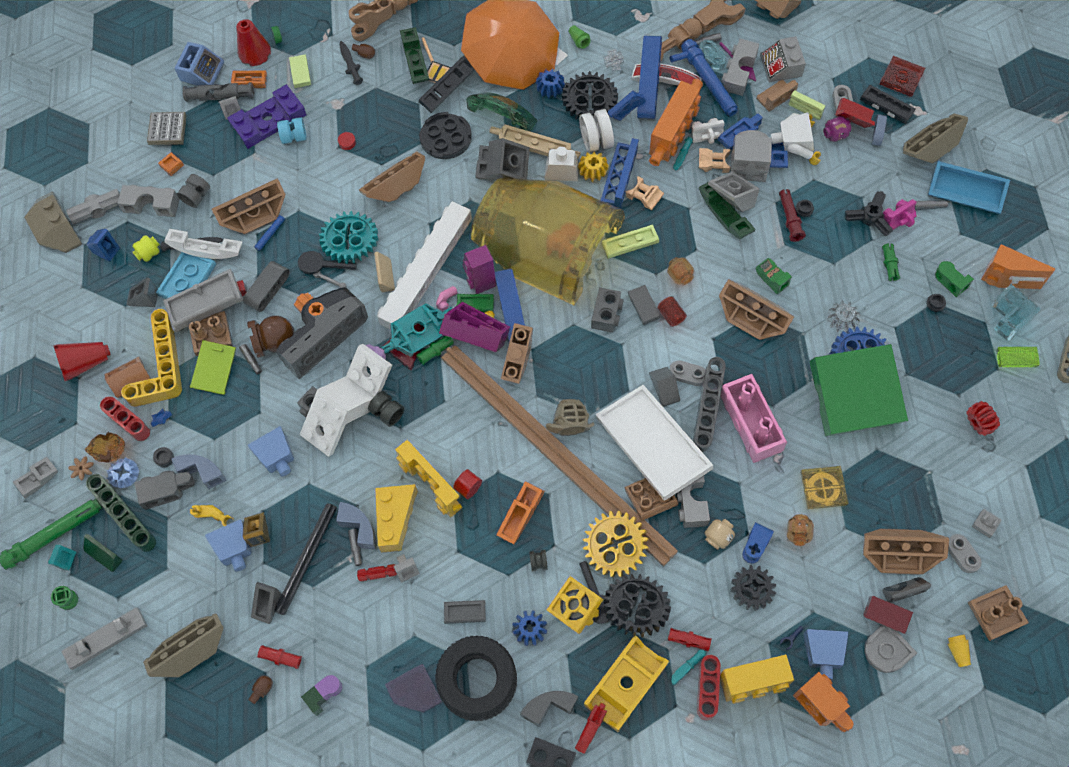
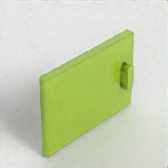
[190,340,236,395]

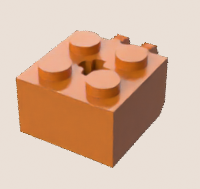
[793,672,854,732]

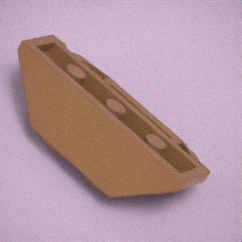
[359,151,426,202]
[212,178,286,234]
[719,279,794,340]
[863,529,949,574]

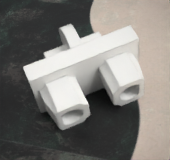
[692,118,724,144]

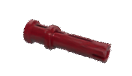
[779,189,806,242]

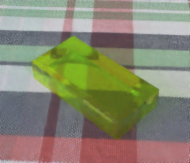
[996,347,1040,367]

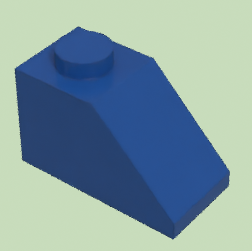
[86,228,120,262]

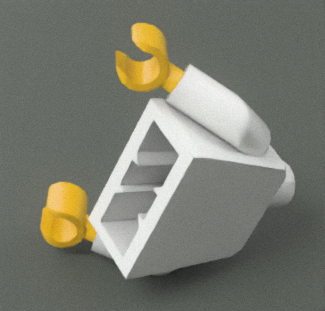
[771,113,821,165]

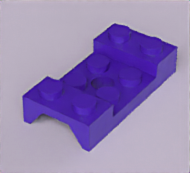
[227,84,307,149]

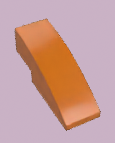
[497,481,545,544]

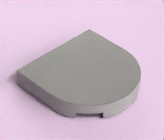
[864,625,917,673]

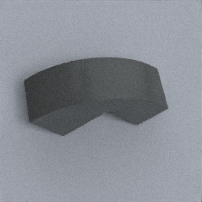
[520,691,578,727]

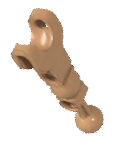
[348,0,418,41]
[660,0,746,62]

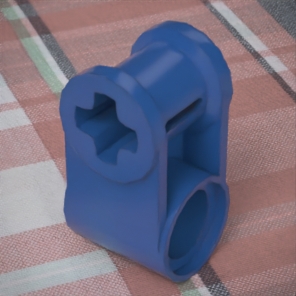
[742,522,774,564]

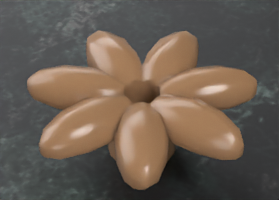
[68,456,94,481]

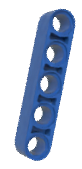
[637,36,662,119]

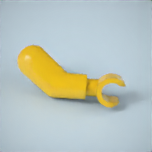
[190,505,234,526]

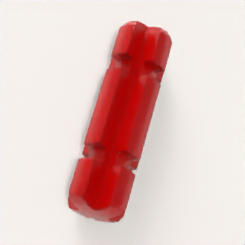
[357,564,397,581]

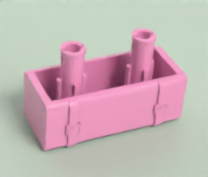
[720,374,787,463]

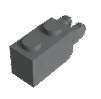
[135,471,196,510]

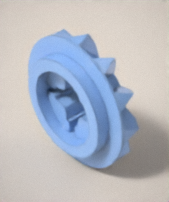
[107,457,139,488]

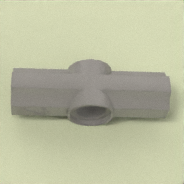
[66,189,120,224]

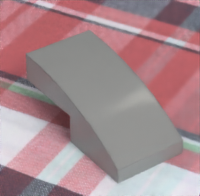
[13,457,58,499]

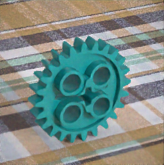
[319,211,379,264]

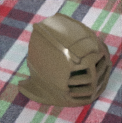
[546,399,595,436]

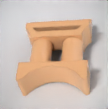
[699,148,730,173]
[626,176,664,210]

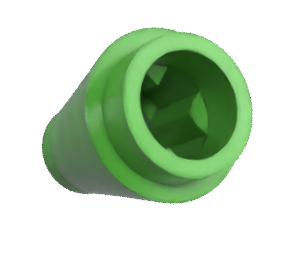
[568,25,591,49]

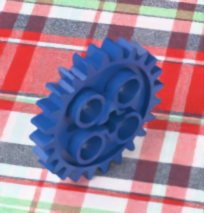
[829,326,887,354]

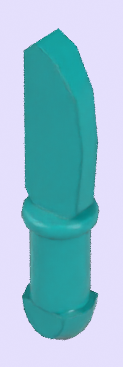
[673,136,693,171]
[671,649,706,685]

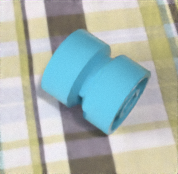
[277,117,307,144]

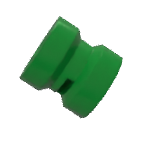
[51,586,79,610]

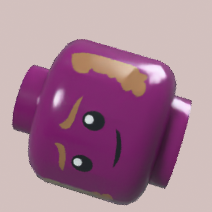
[823,116,851,142]

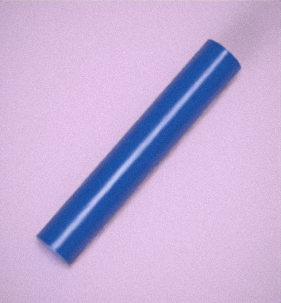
[254,215,285,251]

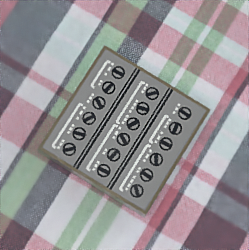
[147,112,187,145]

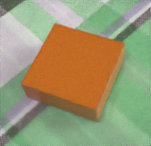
[158,152,184,176]

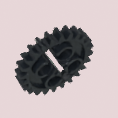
[562,71,618,120]
[603,574,671,637]

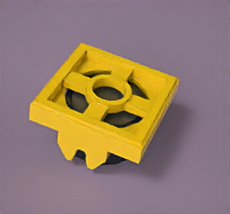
[546,576,604,634]

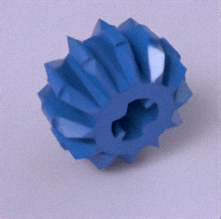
[536,68,565,99]
[512,610,547,646]

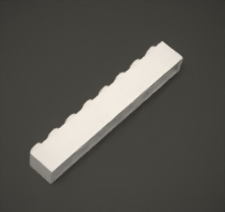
[377,201,472,329]

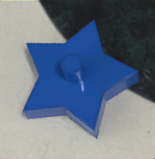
[150,408,172,427]

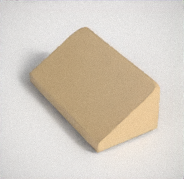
[374,252,395,293]

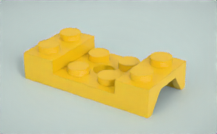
[395,440,463,518]
[584,636,669,732]

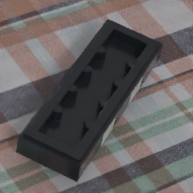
[860,85,916,124]

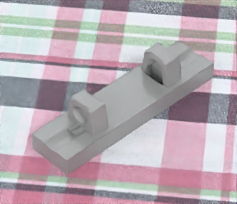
[62,607,147,670]

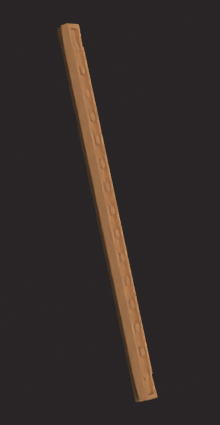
[441,345,678,567]

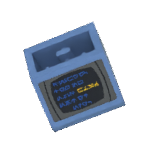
[174,42,224,85]

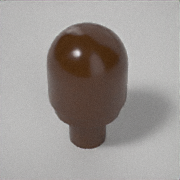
[352,43,375,59]
[248,675,273,704]

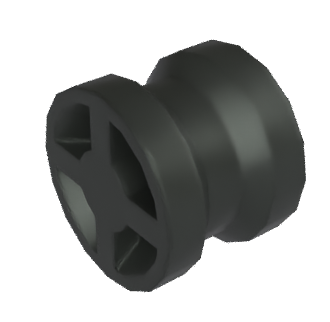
[529,550,548,572]

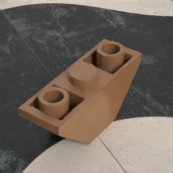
[501,323,533,384]

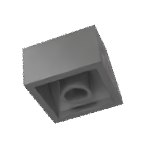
[486,138,530,182]

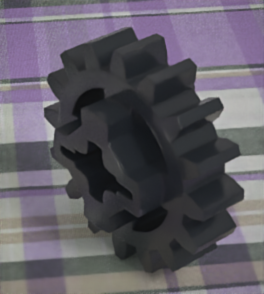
[730,565,776,611]

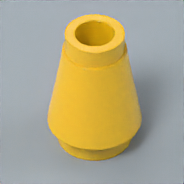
[947,634,971,667]

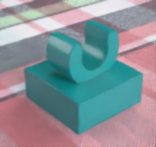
[48,545,76,571]

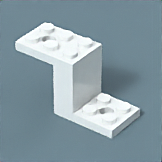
[300,344,392,457]

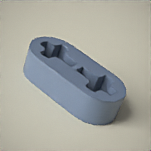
[871,114,887,146]

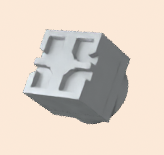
[730,130,772,182]

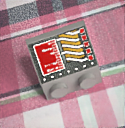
[760,36,806,83]

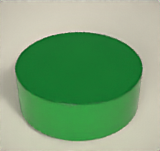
[271,26,282,44]

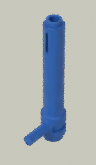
[669,39,738,117]

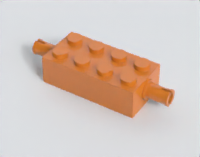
[649,79,703,166]

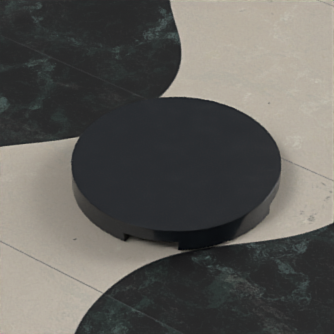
[419,112,472,159]

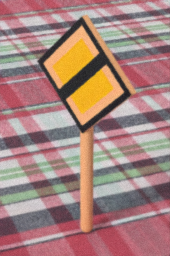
[421,37,451,83]

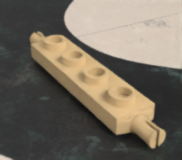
[489,124,581,159]

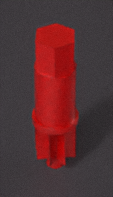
[575,702,607,754]

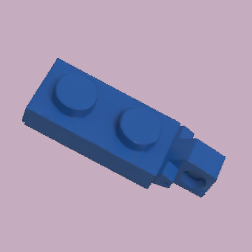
[718,113,763,151]

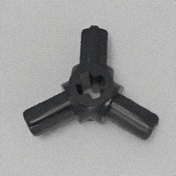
[844,191,893,236]

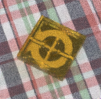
[800,466,848,510]

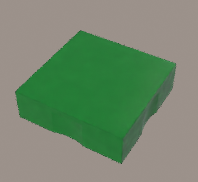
[809,344,908,437]

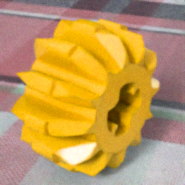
[578,151,609,182]

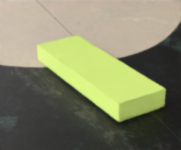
[602,225,659,259]

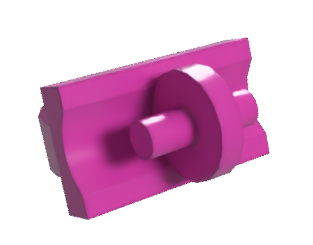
[883,199,917,230]

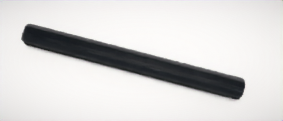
[274,503,337,615]

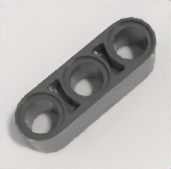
[243,261,290,312]

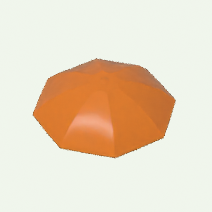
[461,0,559,90]

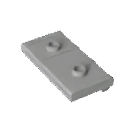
[163,269,243,332]

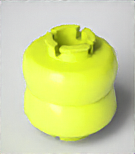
[132,235,160,262]

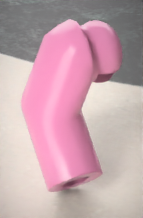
[436,286,457,311]

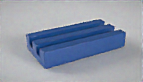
[608,90,645,121]

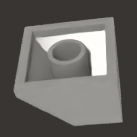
[708,172,759,212]

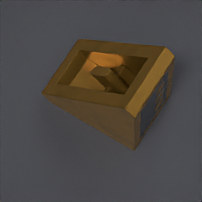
[243,512,270,547]

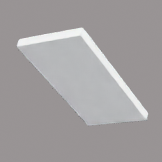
[596,385,713,501]

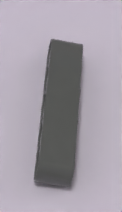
[692,357,725,452]

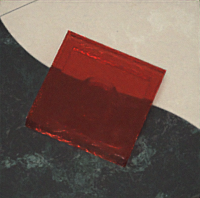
[879,56,926,97]

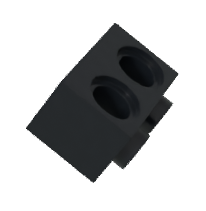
[526,737,576,767]

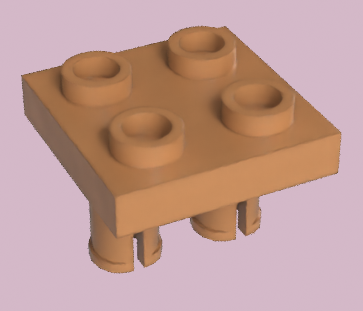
[189,311,233,356]
[968,585,1029,641]

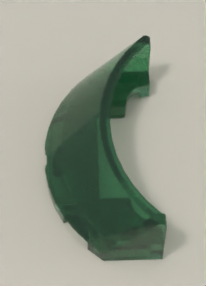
[466,92,537,132]

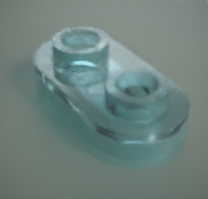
[699,40,726,70]

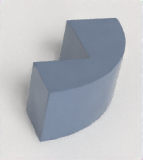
[171,454,227,489]
[337,502,376,550]

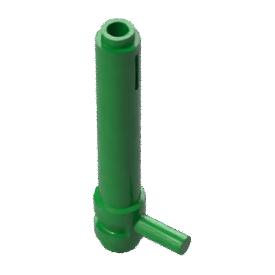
[0,499,103,570]

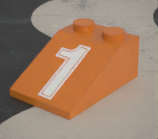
[981,244,1056,289]

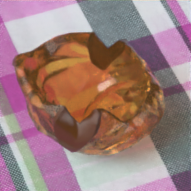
[85,431,125,463]

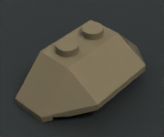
[903,113,968,163]
[24,191,82,253]
[143,614,224,677]

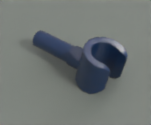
[780,626,804,650]

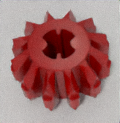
[966,401,1000,436]

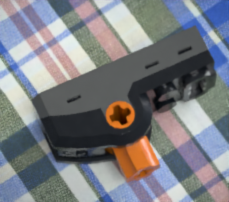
[276,287,368,380]

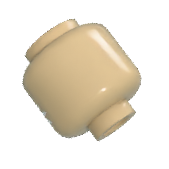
[705,519,735,550]

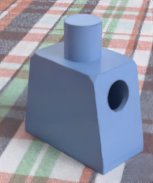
[248,426,294,476]
[205,519,252,572]
[804,629,848,680]

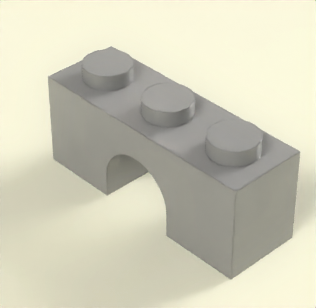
[721,39,759,96]
[117,185,180,217]
[676,475,710,528]

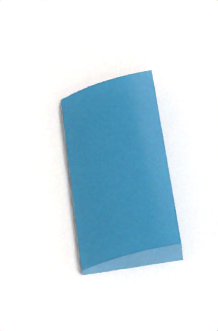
[928,161,1010,214]

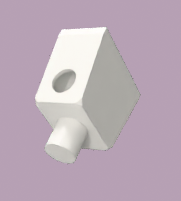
[544,147,579,181]

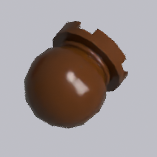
[247,316,295,358]

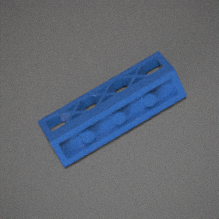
[600,138,639,208]

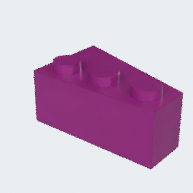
[462,245,496,294]
[439,302,510,352]

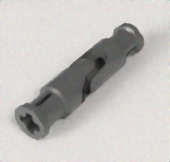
[182,82,254,102]

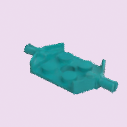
[381,303,452,357]

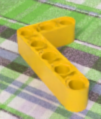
[121,309,182,407]

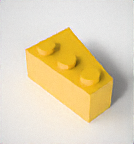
[375,484,418,553]

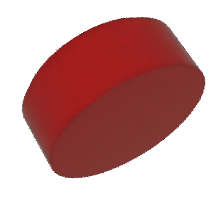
[338,132,356,150]

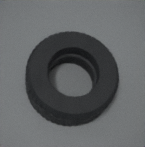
[435,635,517,721]

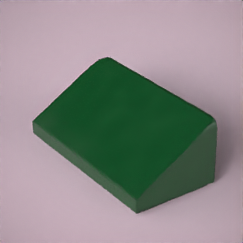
[83,534,122,572]

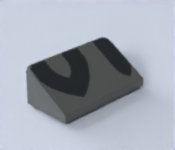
[883,577,931,603]

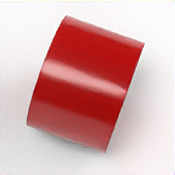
[453,469,482,499]

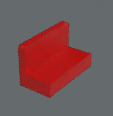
[835,98,875,128]

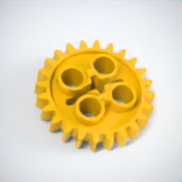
[583,511,649,577]

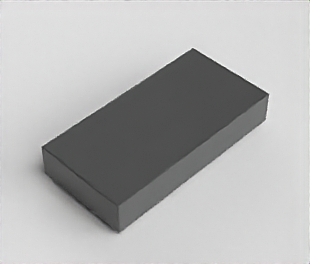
[628,285,661,325]
[444,600,486,624]

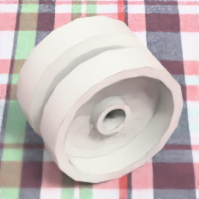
[579,109,614,153]

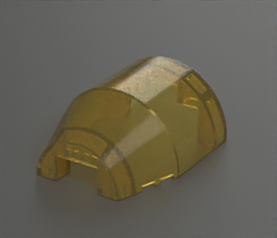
[471,178,625,305]

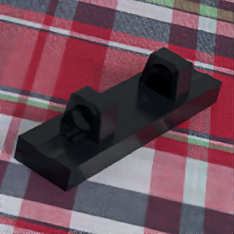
[418,55,475,113]

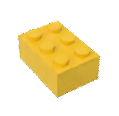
[720,655,794,704]

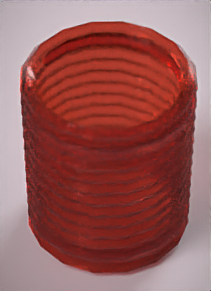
[657,296,687,327]

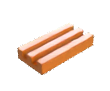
[231,70,267,88]

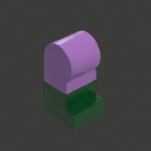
[301,675,342,716]

